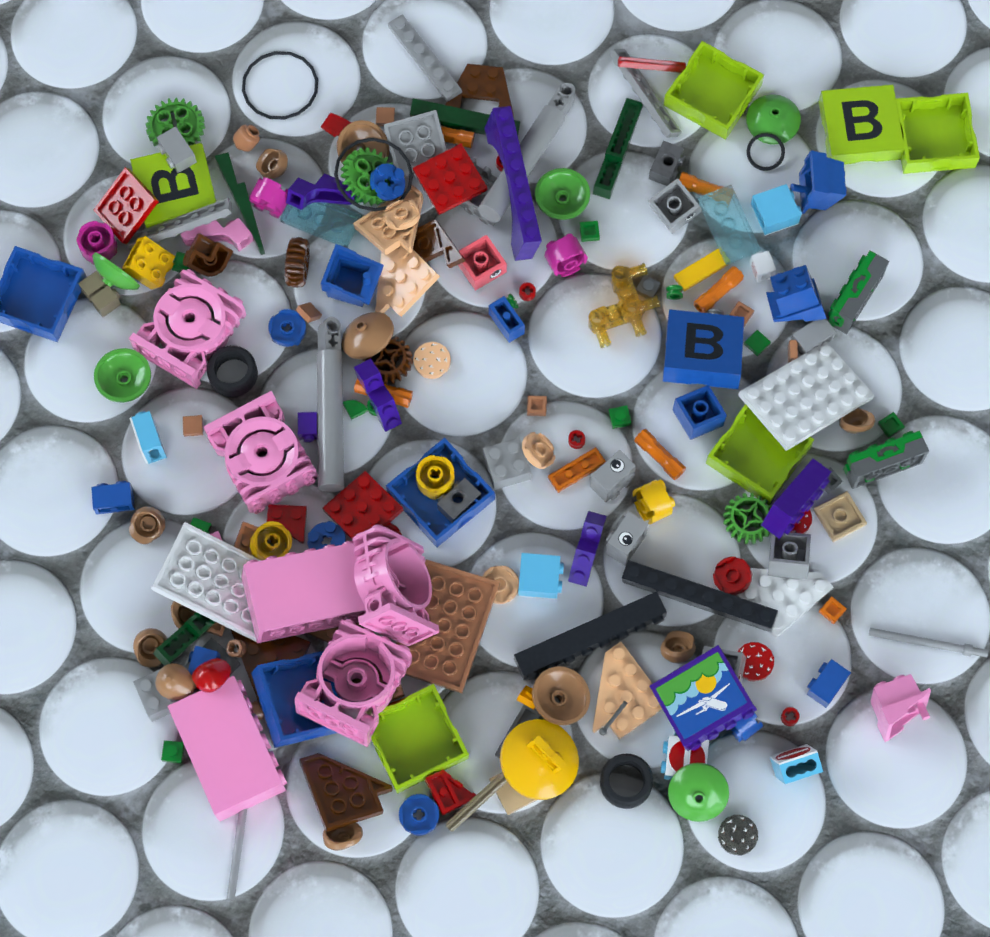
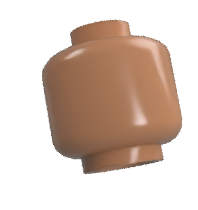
[233,124,260,152]

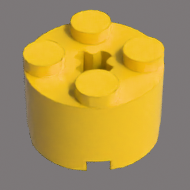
[416,455,455,500]
[632,479,675,525]
[250,521,292,561]

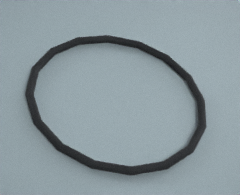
[242,51,318,120]
[334,138,413,211]

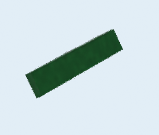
[410,98,520,135]
[593,98,643,199]
[214,152,265,255]
[153,612,217,666]

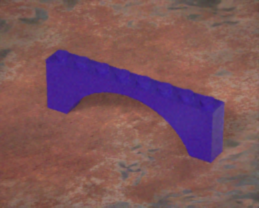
[485,106,542,261]

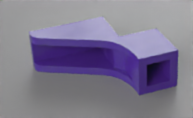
[286,173,356,210]
[354,359,402,432]
[568,511,607,587]

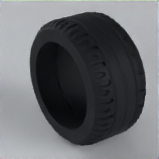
[207,345,258,397]
[600,753,653,809]

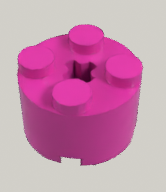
[249,177,288,218]
[76,221,117,265]
[544,233,588,277]

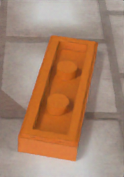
[548,447,606,493]

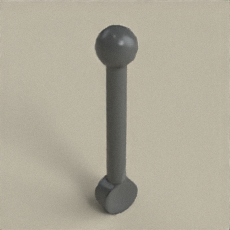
[599,701,628,736]

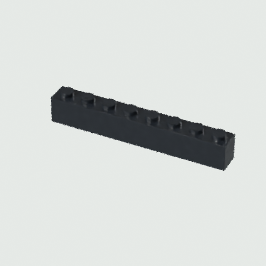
[622,560,778,633]
[514,591,667,680]

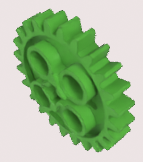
[145,98,205,147]
[341,147,393,206]

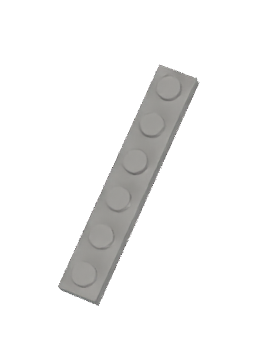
[388,14,462,102]
[610,49,682,137]
[127,198,232,251]

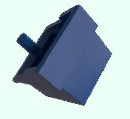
[790,150,847,214]
[321,244,384,307]
[766,265,827,322]

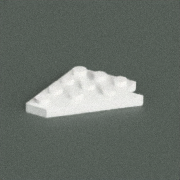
[736,568,834,638]

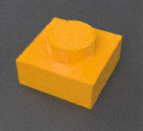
[517,685,535,710]

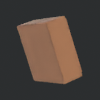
[376,107,395,126]
[729,301,755,327]
[296,302,322,323]
[787,340,798,363]
[527,395,547,416]
[183,415,203,437]

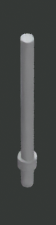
[869,628,988,658]
[226,808,247,900]

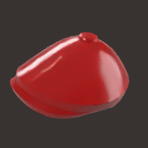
[192,658,231,693]

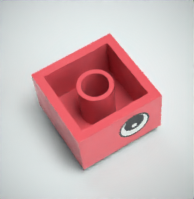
[458,235,507,291]

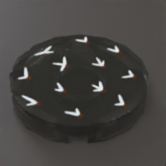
[718,815,758,856]

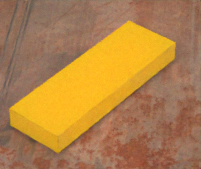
[674,248,730,292]

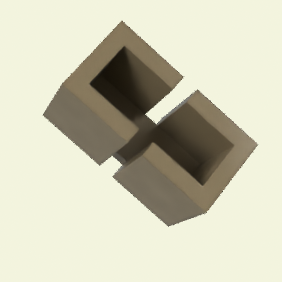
[78,271,121,317]

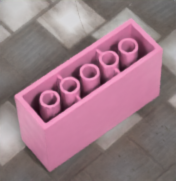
[241,541,366,643]
[168,676,287,821]

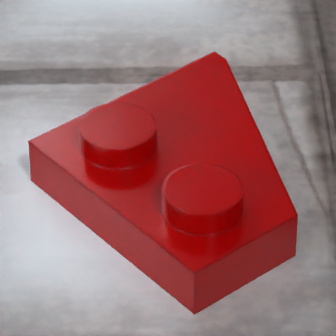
[267,504,307,544]
[425,770,476,816]

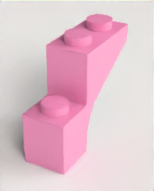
[181,218,254,251]

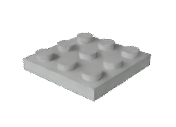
[384,110,447,177]

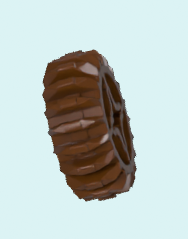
[285,237,310,288]
[362,336,413,385]

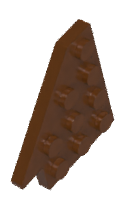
[231,630,311,704]
[299,753,393,832]

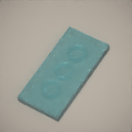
[697,185,761,265]
[280,202,362,247]

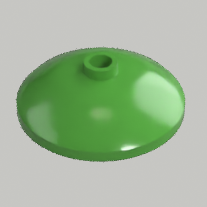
[746,94,801,145]
[535,168,590,220]
[92,252,140,290]
[94,348,151,403]
[668,763,729,822]

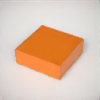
[819,596,847,624]

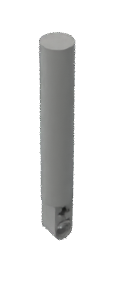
[478,83,575,222]
[317,317,344,492]

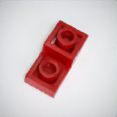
[320,112,352,137]

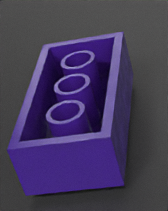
[761,458,832,539]

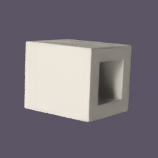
[749,251,776,283]

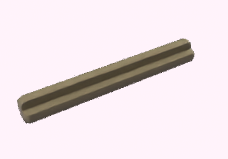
[445,772,507,832]

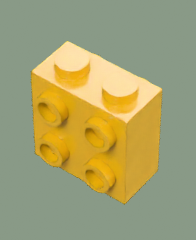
[122,236,175,290]

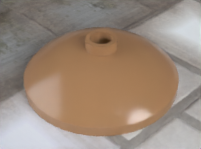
[337,120,389,168]
[341,312,394,359]
[532,666,590,725]

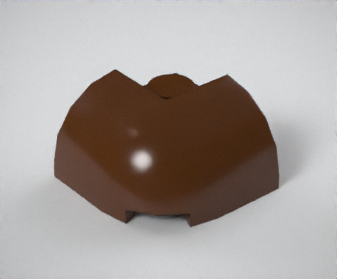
[183,233,233,277]

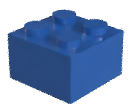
[672,385,727,440]

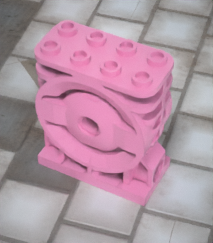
[129,269,246,389]
[203,391,317,514]
[353,525,439,646]
[295,619,412,747]

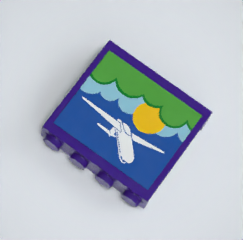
[650,645,757,751]

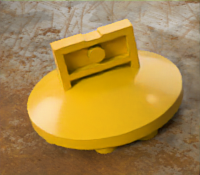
[500,719,579,800]

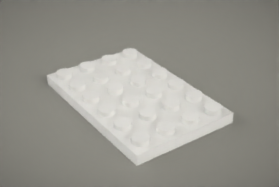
[738,341,874,451]
[151,522,261,642]

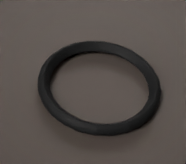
[746,133,785,171]

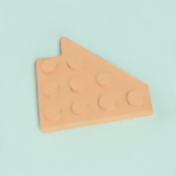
[353,185,424,255]
[375,246,440,317]
[592,642,663,740]

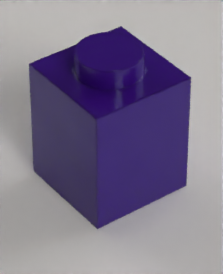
[298,412,317,442]

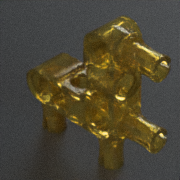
[588,263,660,348]

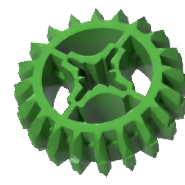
[723,493,772,544]

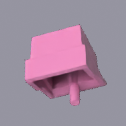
[871,674,931,742]

